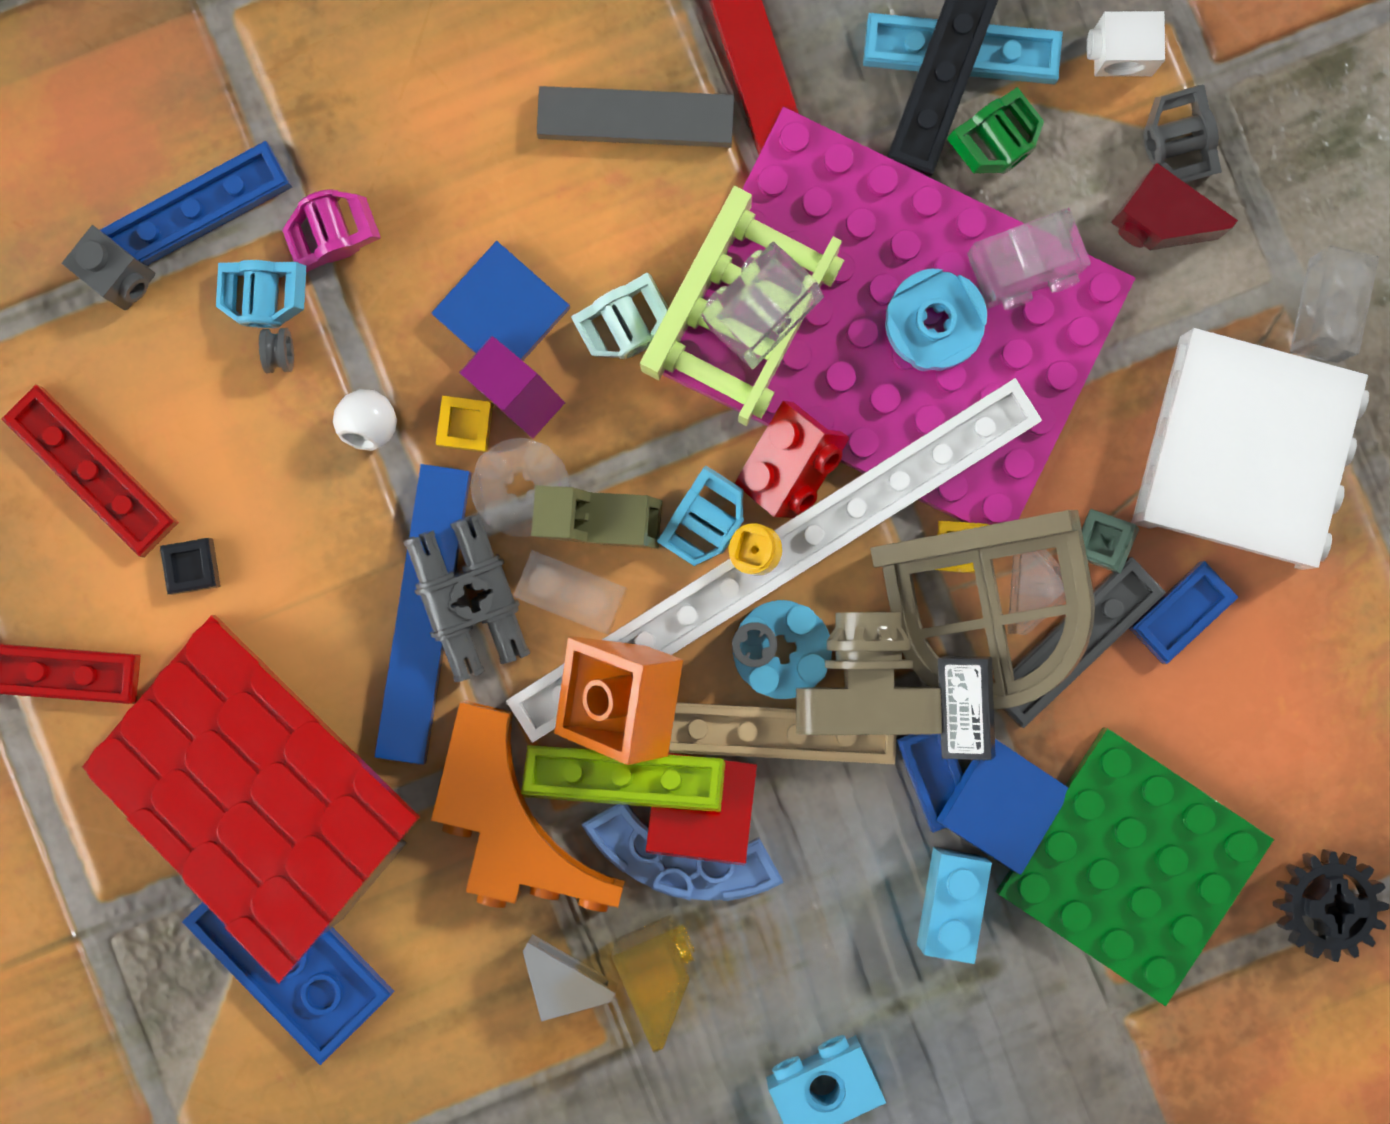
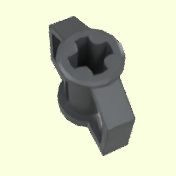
[1144,84,1222,183]

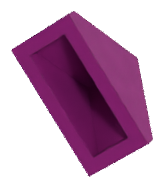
[459,336,565,439]

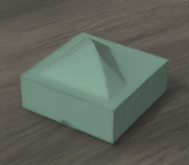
[1082,509,1139,574]

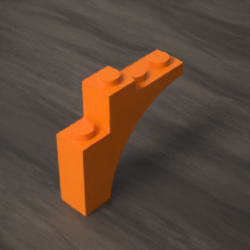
[431,700,625,912]

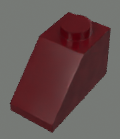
[1111,163,1238,250]

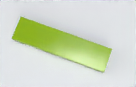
[521,745,725,812]

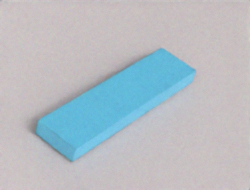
[863,13,1063,85]

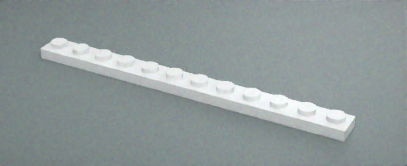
[506,378,1042,743]

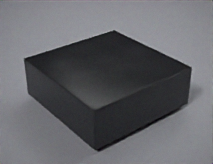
[160,538,221,595]

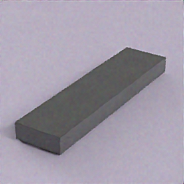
[537,86,734,148]
[1003,557,1166,728]

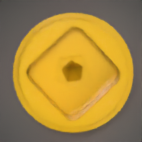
[729,523,782,576]

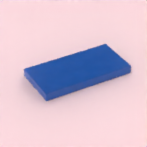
[182,902,395,1065]

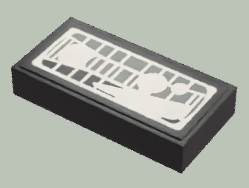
[938,656,996,760]

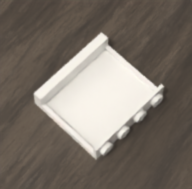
[1131,328,1369,570]

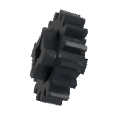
[1273,849,1390,962]

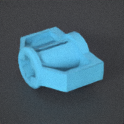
[216,260,306,328]
[657,466,744,566]

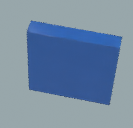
[431,240,571,361]
[936,739,1068,875]

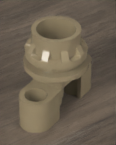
[796,612,942,735]

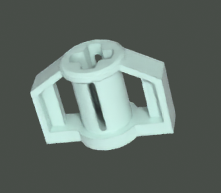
[571,273,669,359]

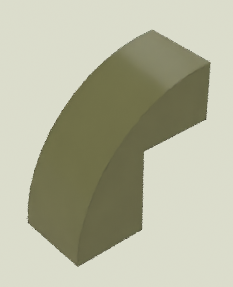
[531,485,662,549]

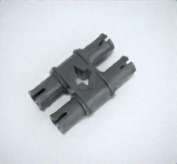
[403,513,530,682]

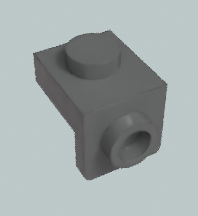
[62,225,155,310]

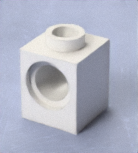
[1086,11,1165,76]

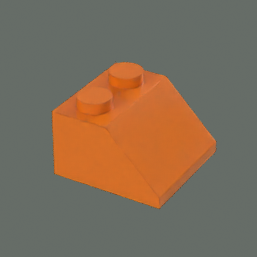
[554,637,683,765]

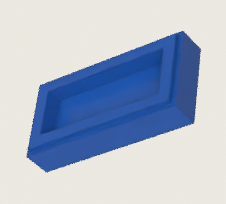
[1129,561,1238,664]
[896,734,963,833]

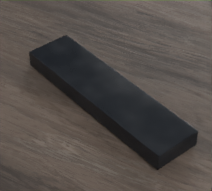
[887,0,998,175]

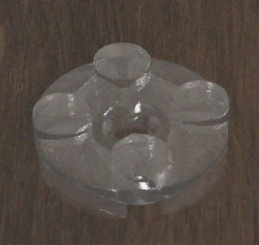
[471,438,571,537]

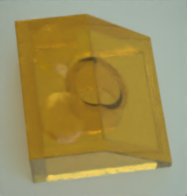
[611,915,695,1053]

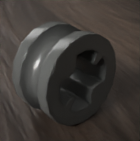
[259,328,294,374]
[732,622,777,667]

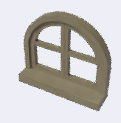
[870,510,1095,709]

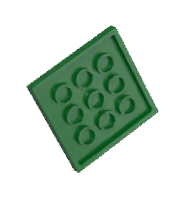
[995,727,1274,1006]

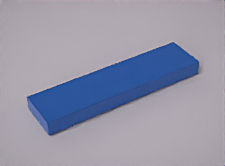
[100,141,292,266]

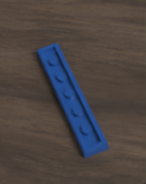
[375,464,471,765]

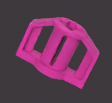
[282,189,381,272]

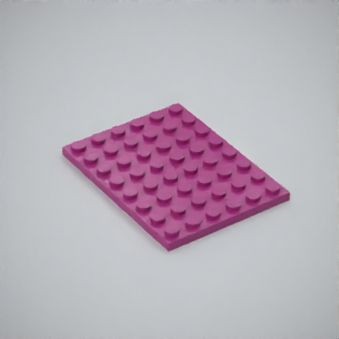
[663,107,1136,525]

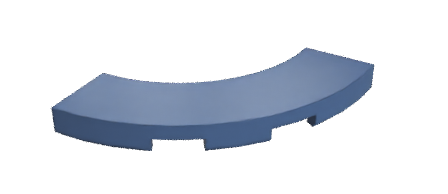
[581,804,784,901]

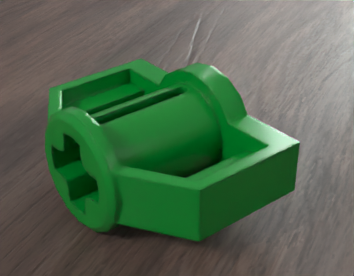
[947,87,1044,174]

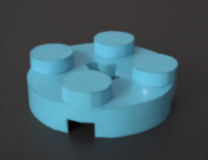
[885,268,987,371]
[733,600,832,699]

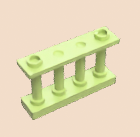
[640,186,844,426]

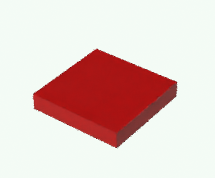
[646,753,757,866]

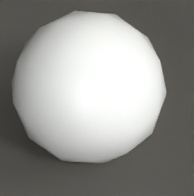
[333,389,397,451]

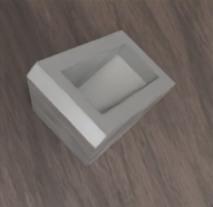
[523,934,618,1021]

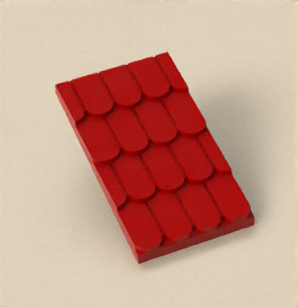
[82,615,420,983]

